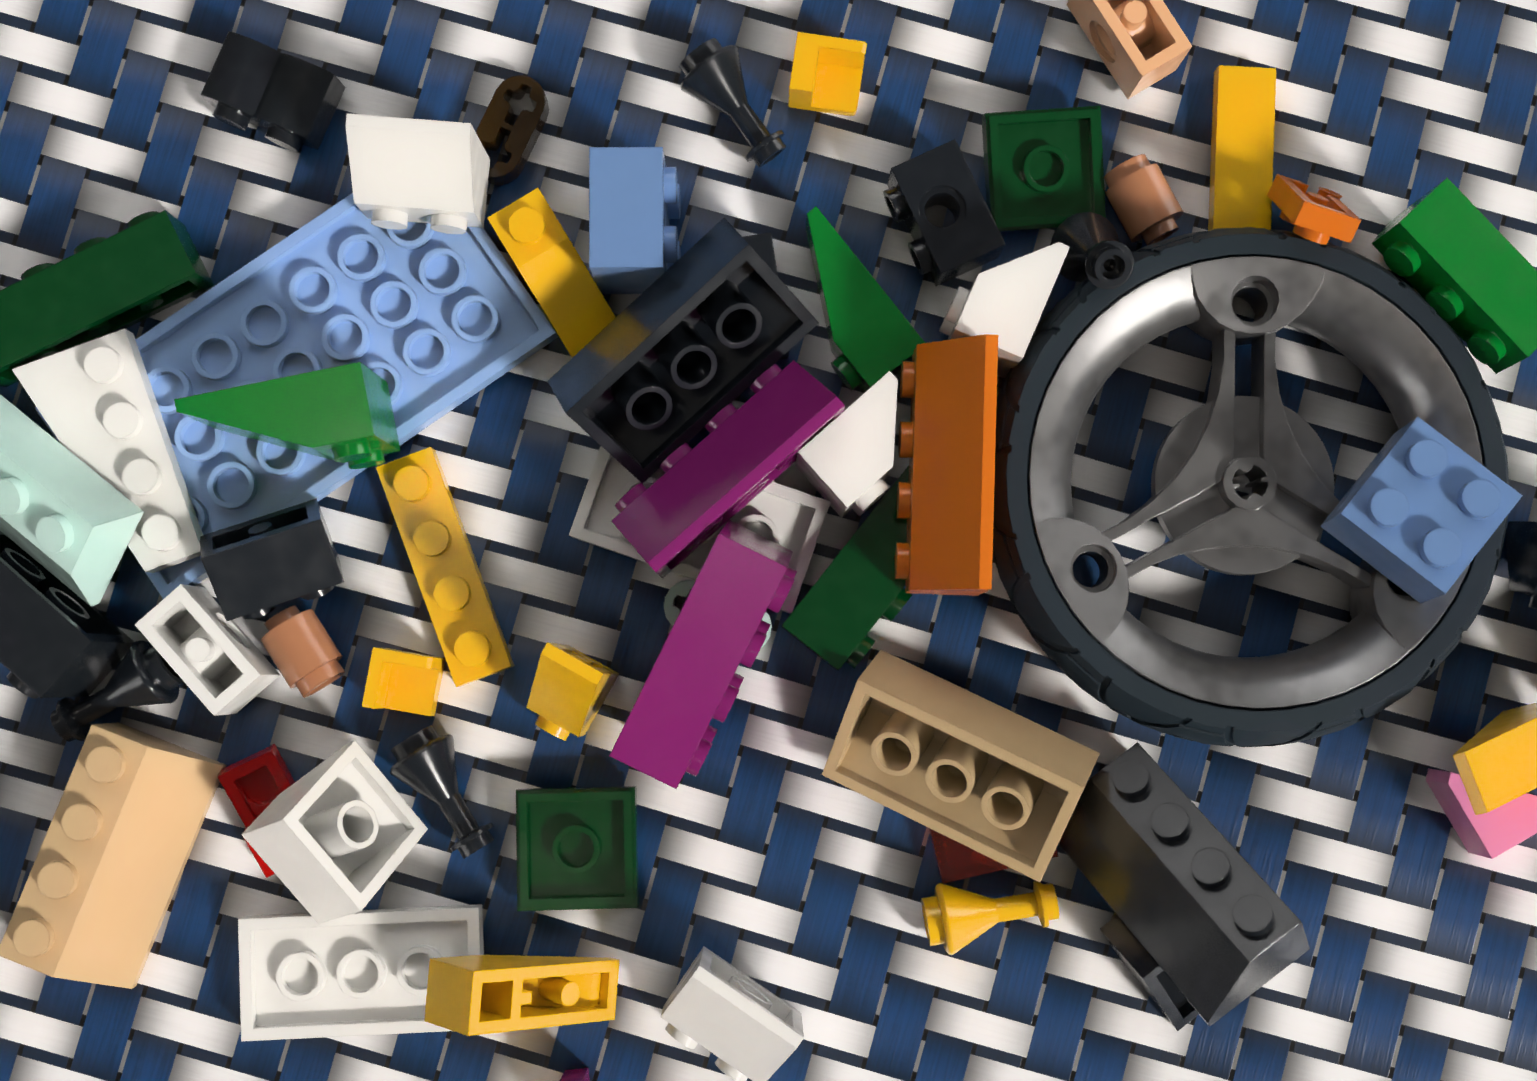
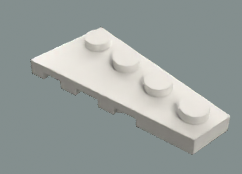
[12,328,203,573]

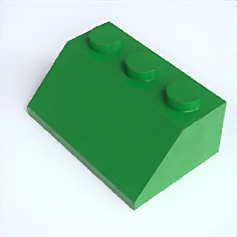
[1372,178,1537,374]

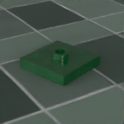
[981,105,1106,232]
[516,786,639,911]

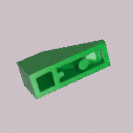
[805,206,925,393]

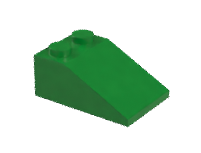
[174,362,400,469]

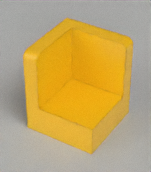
[788,32,867,116]
[362,647,445,716]

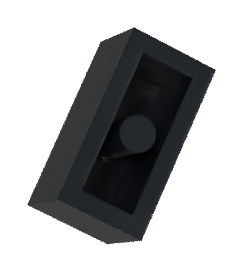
[200,498,344,621]

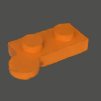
[1267,174,1362,245]

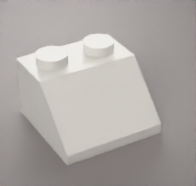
[345,113,490,234]
[939,242,1070,378]
[795,371,898,518]
[242,740,428,924]
[660,946,804,1081]

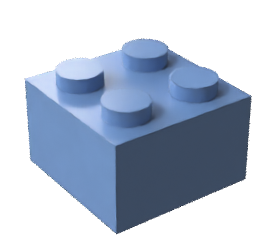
[589,147,681,294]
[1321,417,1523,604]

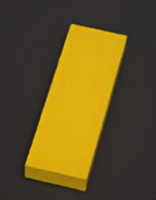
[1208,65,1276,231]

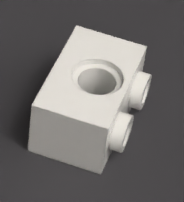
[135,584,280,716]

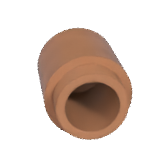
[1104,154,1184,246]
[260,605,345,698]

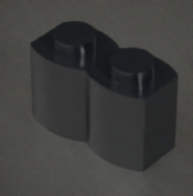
[201,31,346,152]

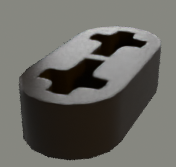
[476,75,549,185]

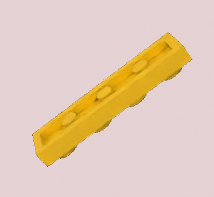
[376,447,514,687]

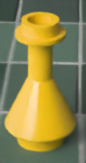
[921,880,1059,955]

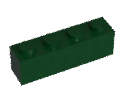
[0,210,214,388]
[781,465,912,670]

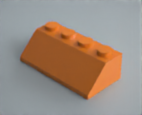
[895,334,998,596]

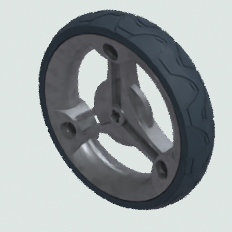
[993,227,1509,747]

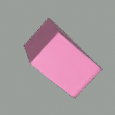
[1426,768,1537,859]

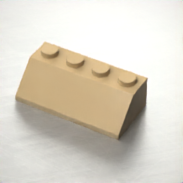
[822,650,1100,882]
[0,722,226,989]

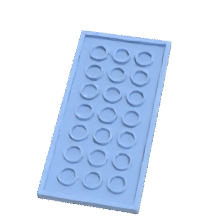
[35,193,559,599]

